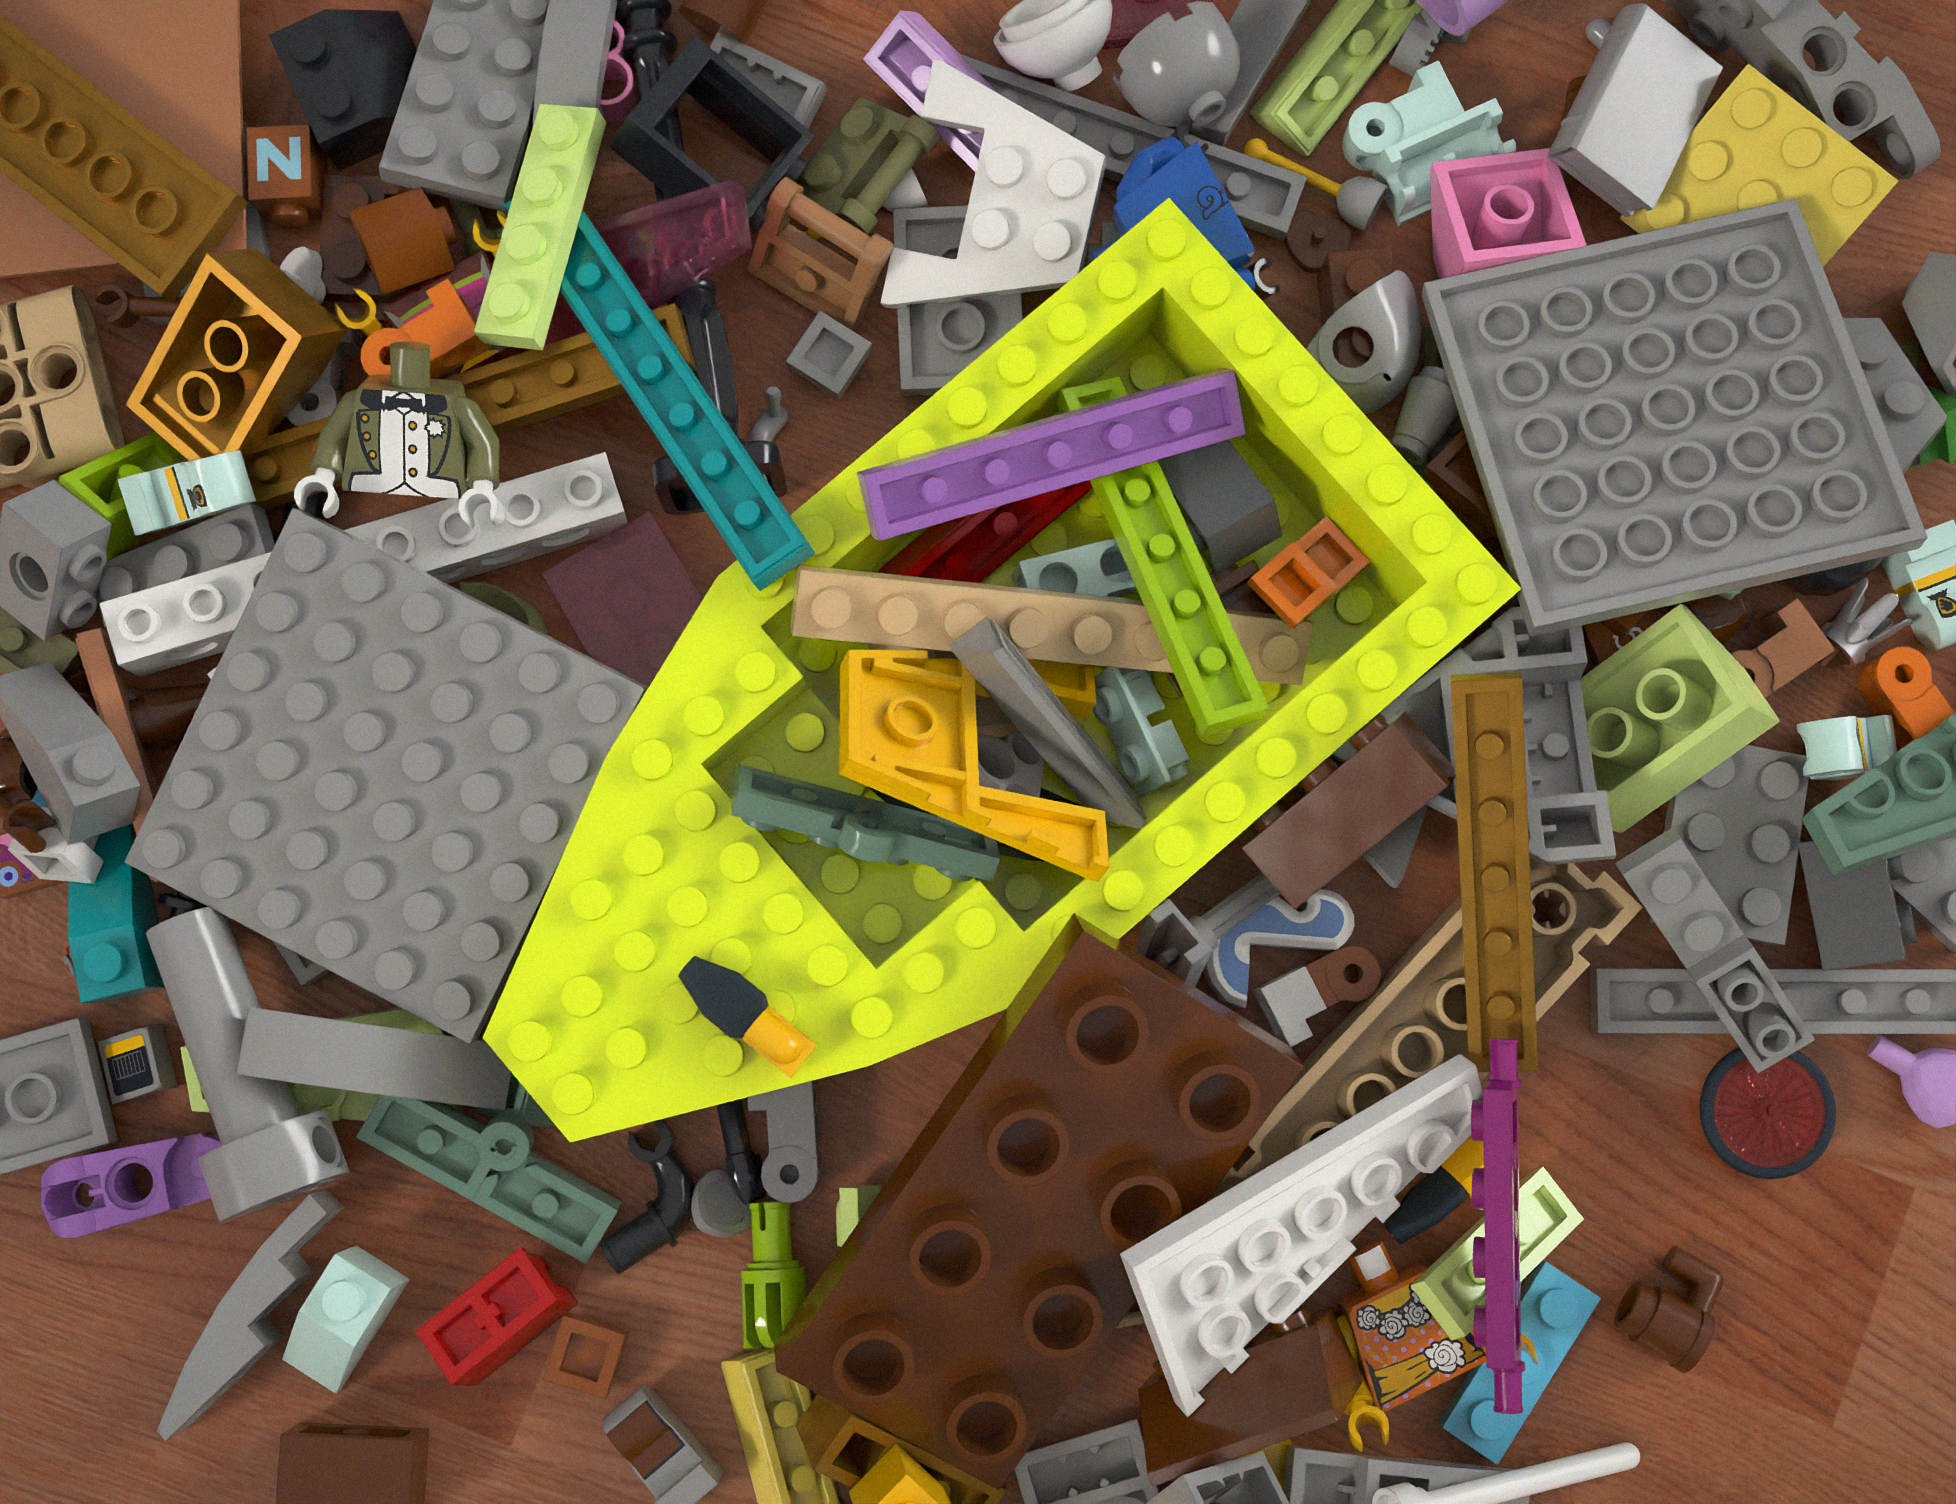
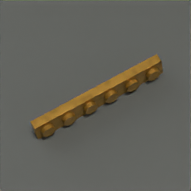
[1451,672,1538,1072]

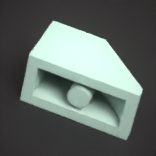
[282,1245,410,1394]

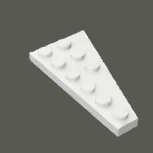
[1120,1054,1483,1417]

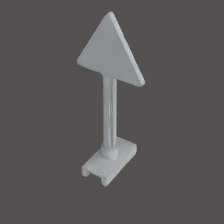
[1135,764,1428,987]

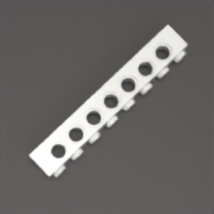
[99,452,629,677]

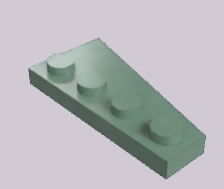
[1802,713,1956,877]

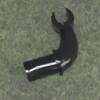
[599,1120,694,1274]

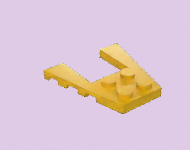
[839,650,1109,882]

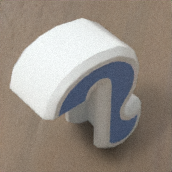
[1203,889,1355,1008]

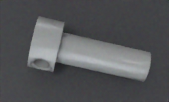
[146,907,350,1224]

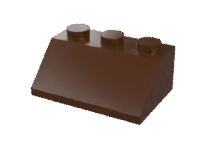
[1138,1305,1363,1487]

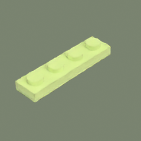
[474,104,607,350]

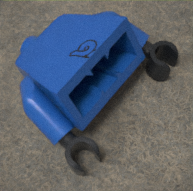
[1091,121,1280,301]

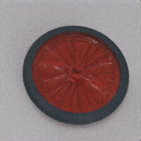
[1699,1047,1836,1179]

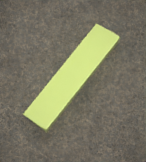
[1249,0,1422,157]

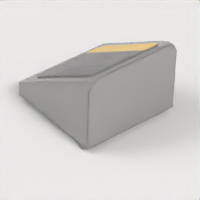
[98,1025,178,1104]

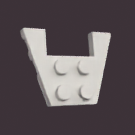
[880,60,1107,309]

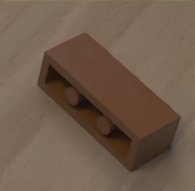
[1242,712,1455,910]

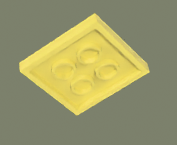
[1619,64,1898,267]

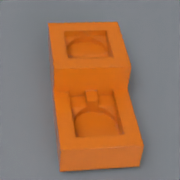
[1247,516,1370,629]

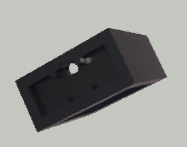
[609,36,814,245]

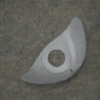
[1306,270,1421,414]

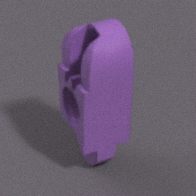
[41,1131,222,1238]

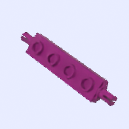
[1471,1038,1525,1414]

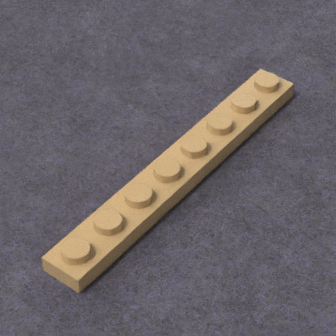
[790,565,1313,685]

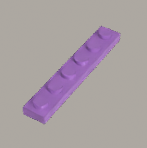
[857,368,1246,541]

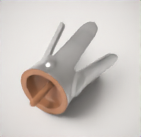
[1820,577,1913,669]

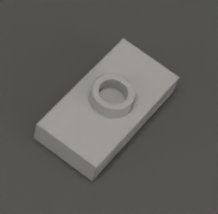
[710,32,828,129]

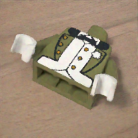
[294,341,506,529]

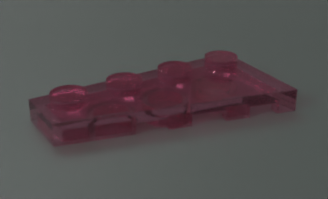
[544,180,752,346]

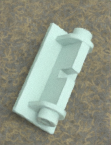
[1092,667,1190,798]

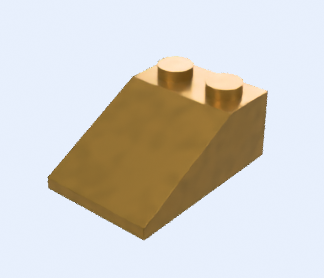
[126,248,348,463]

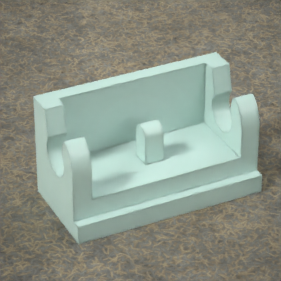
[1372,98,1516,227]

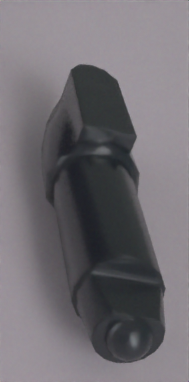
[716,1099,767,1204]

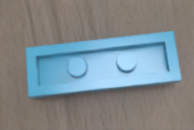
[1437,1260,1601,1465]

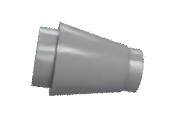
[1391,366,1459,465]

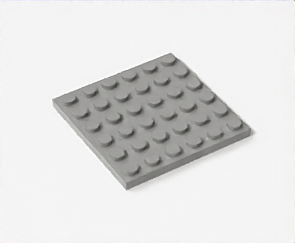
[1421,198,1928,637]
[125,508,649,1044]

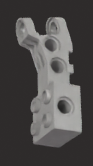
[1661,0,1941,179]

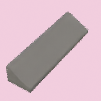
[1189,0,1313,147]
[950,617,1147,829]

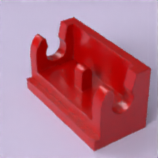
[415,1247,578,1386]

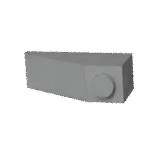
[0,661,140,845]

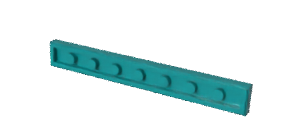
[504,199,816,591]

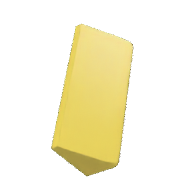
[721,1348,840,1504]

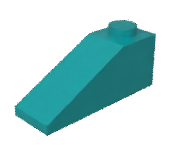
[68,823,166,1003]

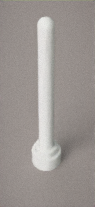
[1372,1442,1640,1504]

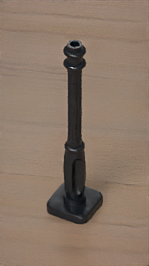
[615,0,787,515]

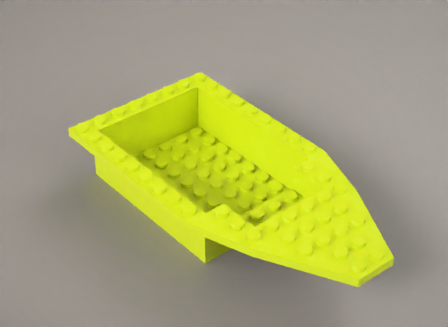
[483,198,1521,1142]

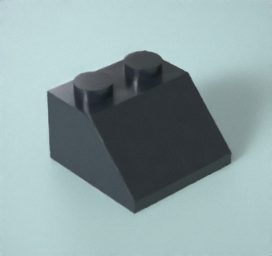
[269,9,417,171]

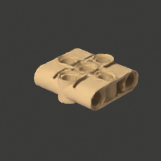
[0,284,126,490]

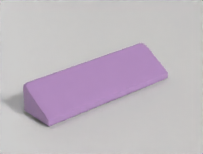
[863,10,999,172]

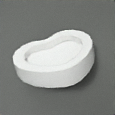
[279,246,326,305]

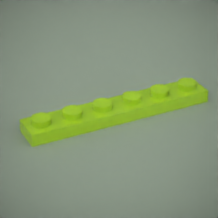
[1056,376,1269,737]

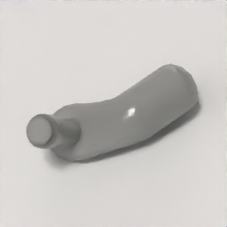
[747,387,789,442]

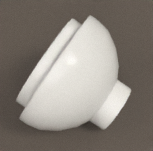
[993,0,1113,92]

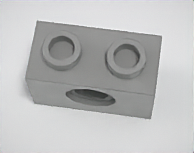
[0,479,112,641]

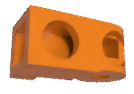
[360,278,493,379]
[1858,647,1955,751]

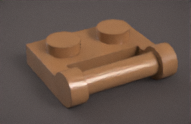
[747,177,894,331]

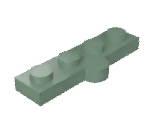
[731,764,1001,882]
[356,1095,622,1264]

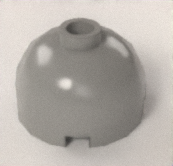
[1113,1,1240,126]

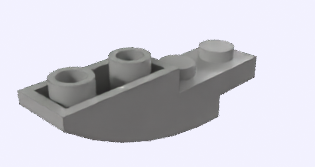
[1615,827,1815,1073]
[1282,1445,1530,1504]

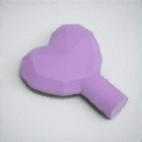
[1866,1034,1956,1129]

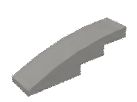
[157,1189,345,1441]

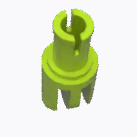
[740,1201,807,1349]

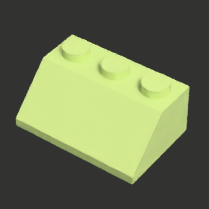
[1580,604,1780,833]

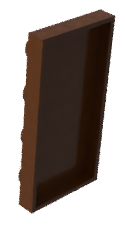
[774,913,1304,1490]

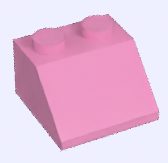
[1430,148,1587,279]

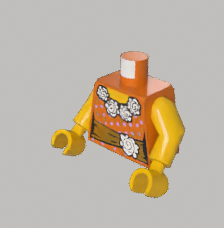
[1336,1241,1538,1452]

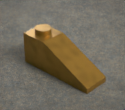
[796,1394,1007,1504]

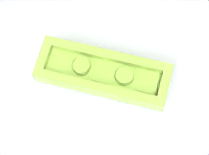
[1410,1167,1584,1340]

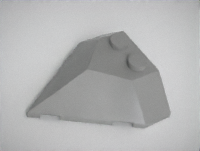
[1330,607,1616,865]

